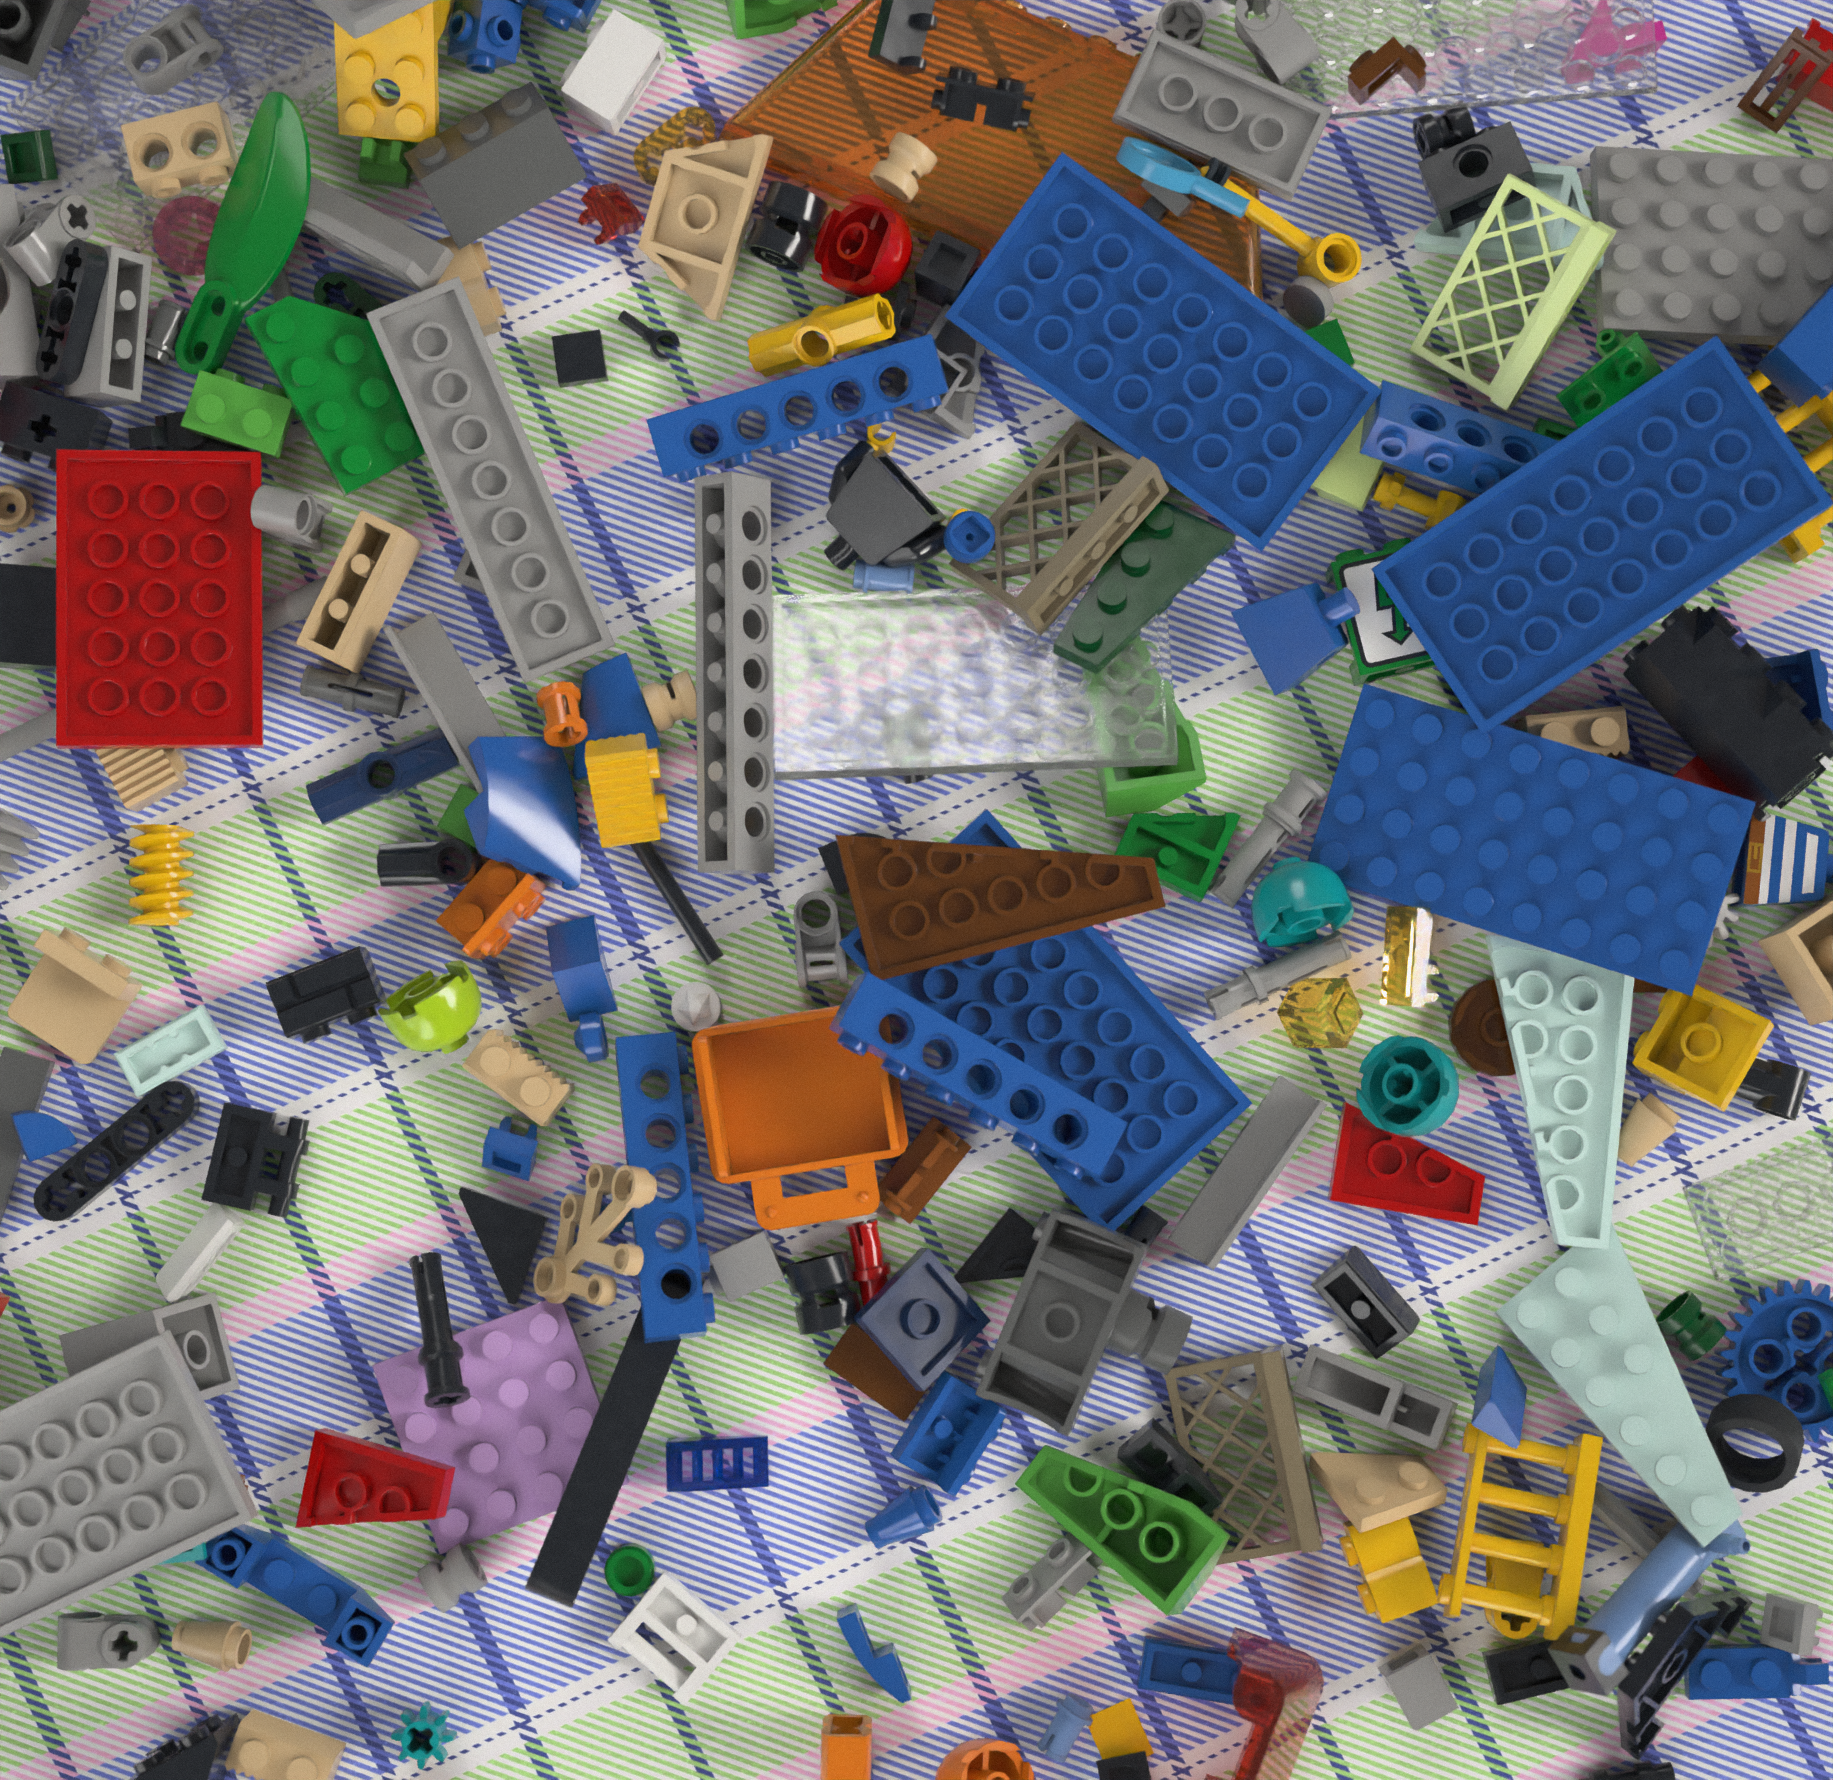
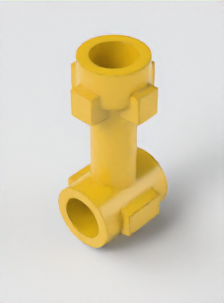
[1372,472,1467,531]

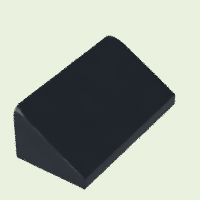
[1311,1246,1420,1360]

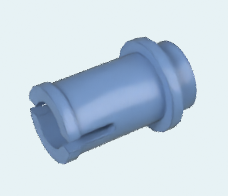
[853,559,915,597]
[1037,1693,1094,1763]

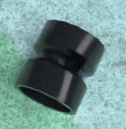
[745,181,828,272]
[784,1251,861,1335]

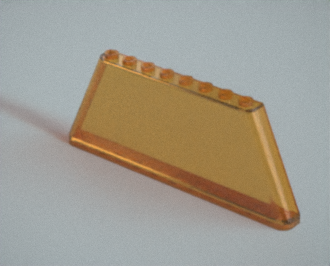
[717,0,1263,301]

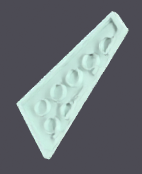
[1485,935,1634,1250]
[1495,1222,1742,1548]

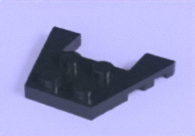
[1617,1589,1753,1761]

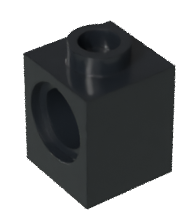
[914,230,982,307]

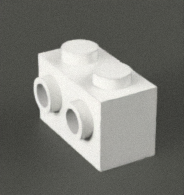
[560,9,667,136]

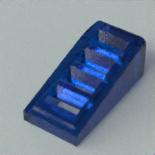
[666,1435,769,1492]

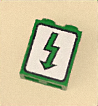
[1325,538,1437,686]

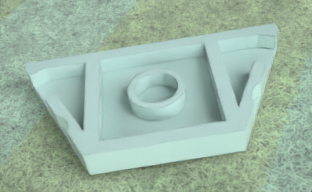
[1414,163,1604,270]

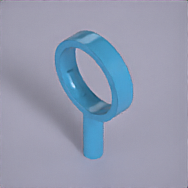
[1116,137,1250,218]

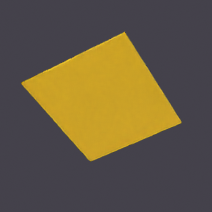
[1088,1698,1154,1760]

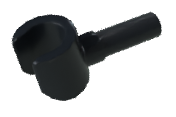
[618,310,680,362]

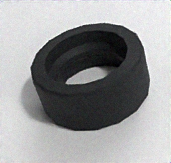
[1705,1394,1805,1493]

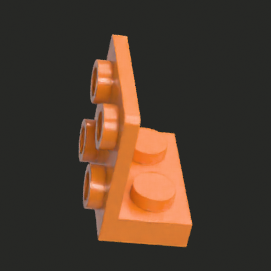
[436,859,547,960]

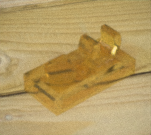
[1380,906,1440,1007]

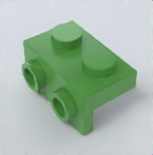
[181,368,299,460]

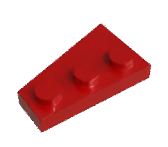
[1327,1102,1485,1226]

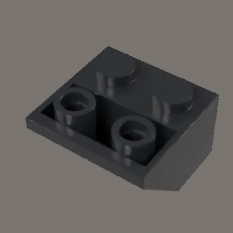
[129,1713,241,1780]

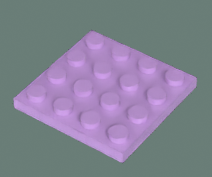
[372,1300,630,1554]

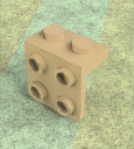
[8,927,144,1064]

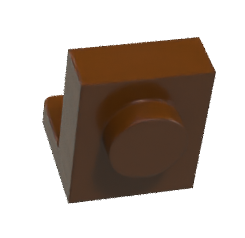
[1348,36,1427,106]

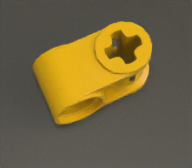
[1484,1537,1545,1639]

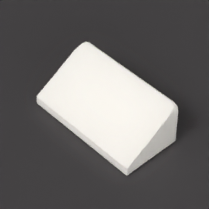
[156,1203,245,1303]

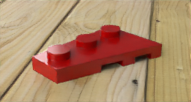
[295,1428,456,1528]

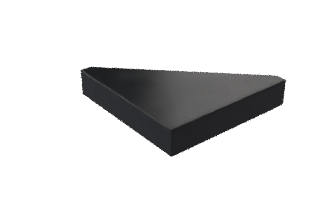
[458,1186,549,1305]
[953,1207,1038,1284]

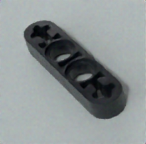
[33,1081,200,1222]

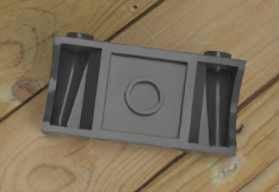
[975,1206,1150,1436]

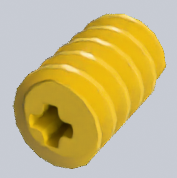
[128,824,194,926]

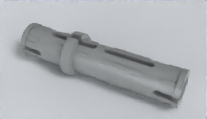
[1204,930,1352,1020]

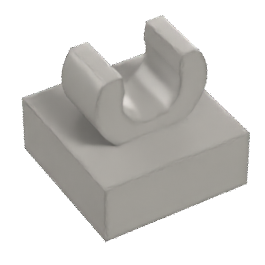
[1760,1593,1823,1656]

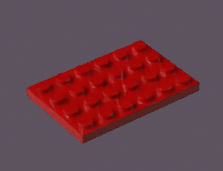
[56,449,264,749]

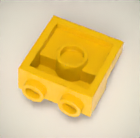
[1632,984,1774,1112]

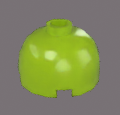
[378,960,482,1054]

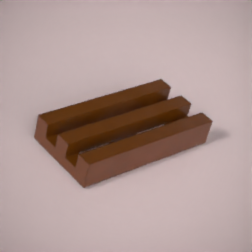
[1737,27,1833,134]

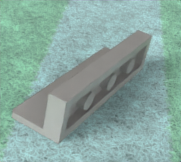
[383,612,507,794]
[1168,1076,1327,1270]

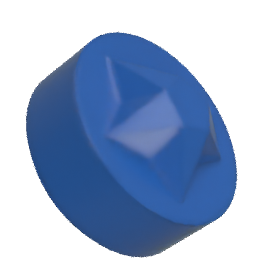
[944,511,995,564]
[574,1011,609,1063]

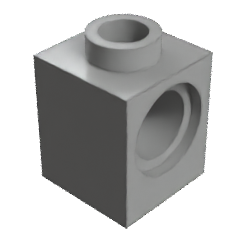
[706,1229,786,1302]

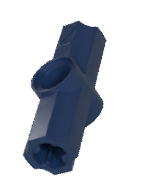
[305,727,461,825]

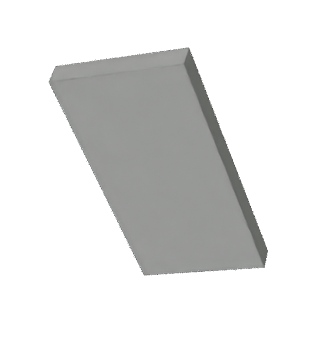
[1112,29,1333,202]

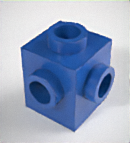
[447,0,523,74]

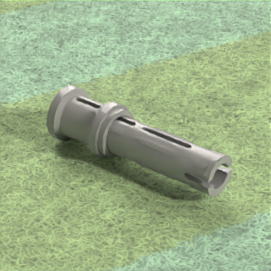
[1208,768,1328,908]

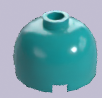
[1251,857,1354,948]
[1356,1035,1459,1137]

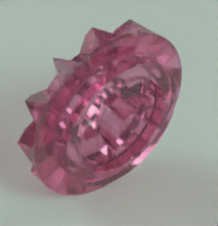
[152,196,220,276]

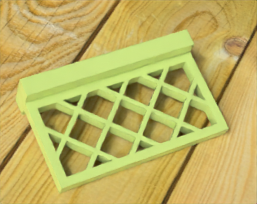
[1409,173,1617,411]

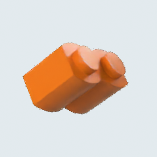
[820,1714,872,1780]

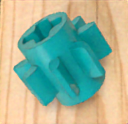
[391,1701,457,1770]

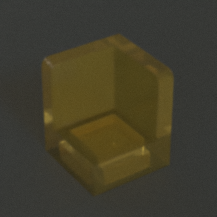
[1277,978,1363,1048]

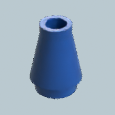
[865,1485,943,1549]

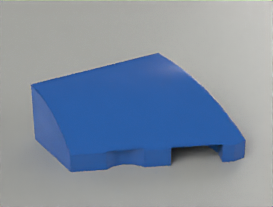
[572,653,662,782]

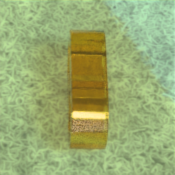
[633,106,717,186]

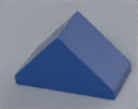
[546,915,618,1023]

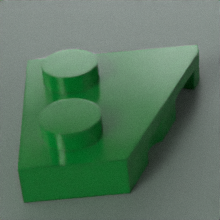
[1114,812,1241,903]

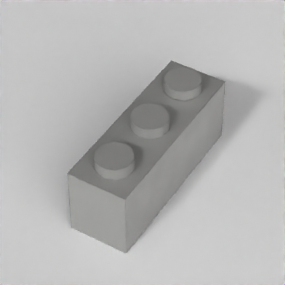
[64,245,152,408]

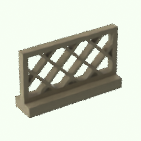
[949,421,1169,636]
[1164,1344,1324,1565]

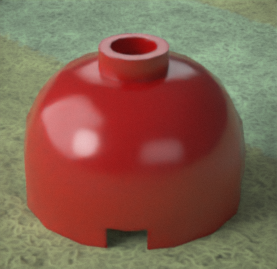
[814,194,913,297]

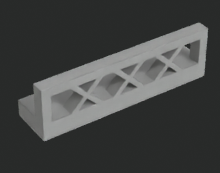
[301,176,454,292]

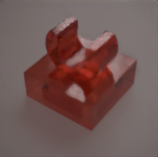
[578,183,645,245]

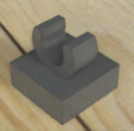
[1140,179,1197,224]

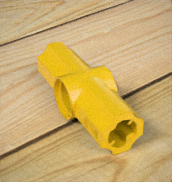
[747,293,896,377]

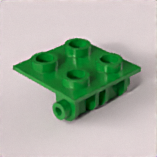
[1556,329,1663,428]

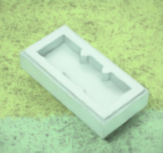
[113,1005,228,1097]

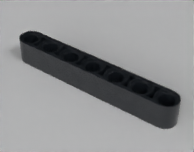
[525,1273,705,1608]

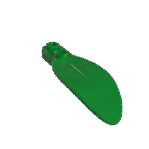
[175,91,311,376]

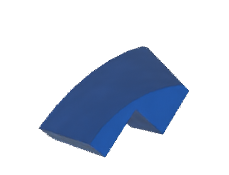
[463,736,581,891]

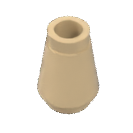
[1618,1092,1681,1167]
[172,1620,252,1672]

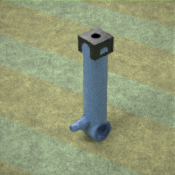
[1548,1519,1750,1697]

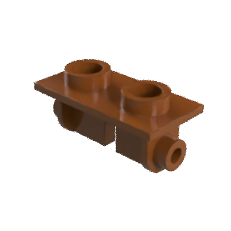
[878,1116,972,1224]

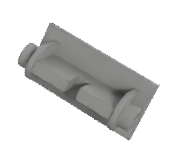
[1001,1532,1103,1631]

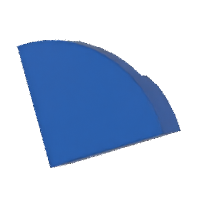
[10,1110,78,1162]

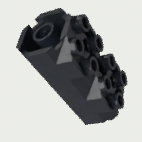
[1622,605,1833,822]

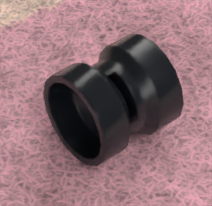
[1413,103,1476,160]

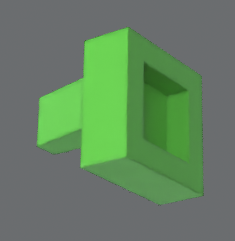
[358,137,416,189]

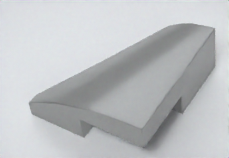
[886,304,985,440]

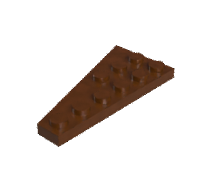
[835,835,1166,980]

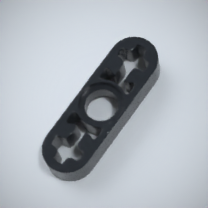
[36,239,108,385]

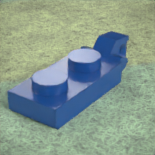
[1684,1644,1829,1700]

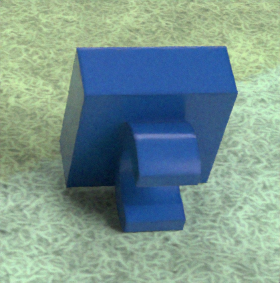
[482,1116,538,1181]

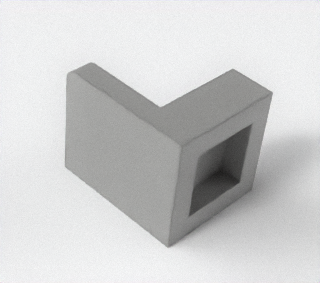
[1378,1644,1459,1730]

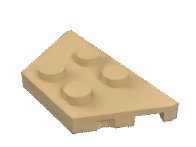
[638,134,774,321]

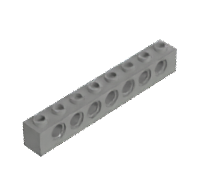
[694,471,775,875]

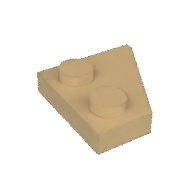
[1309,1452,1448,1533]

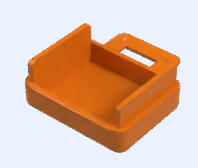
[691,1005,908,1230]

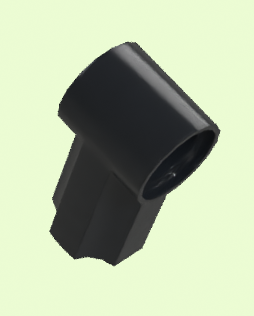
[377,839,482,887]
[1733,1058,1811,1121]

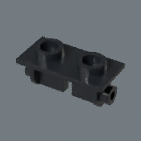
[931,66,1036,132]

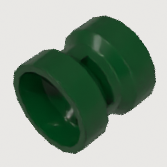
[1655,1290,1727,1361]

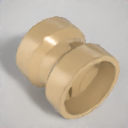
[870,132,938,203]
[641,670,696,733]

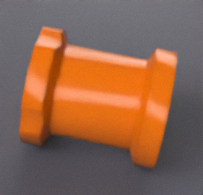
[536,681,588,747]

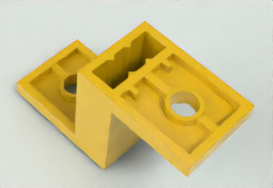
[334,0,454,143]

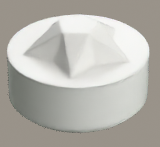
[671,982,722,1032]

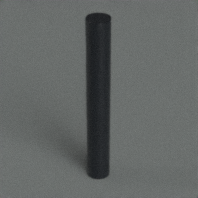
[629,841,723,966]

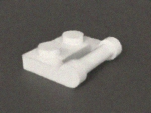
[607,1569,742,1706]

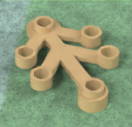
[533,1163,657,1306]

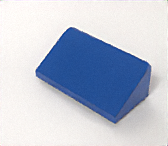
[1471,1345,1527,1449]

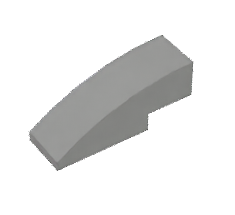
[1292,1344,1458,1450]

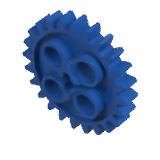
[1714,1279,1833,1443]

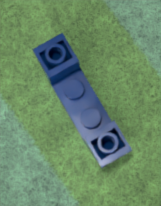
[195,1524,395,1668]

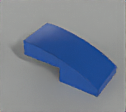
[837,1603,912,1703]

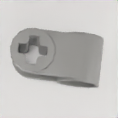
[1235,0,1320,86]
[123,5,224,95]
[3,195,96,286]
[251,485,334,553]
[793,891,848,988]
[57,1612,160,1671]

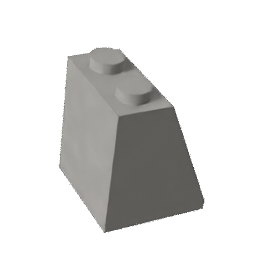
[59,1292,240,1400]

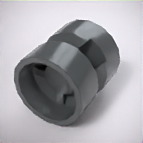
[1106,1289,1193,1375]

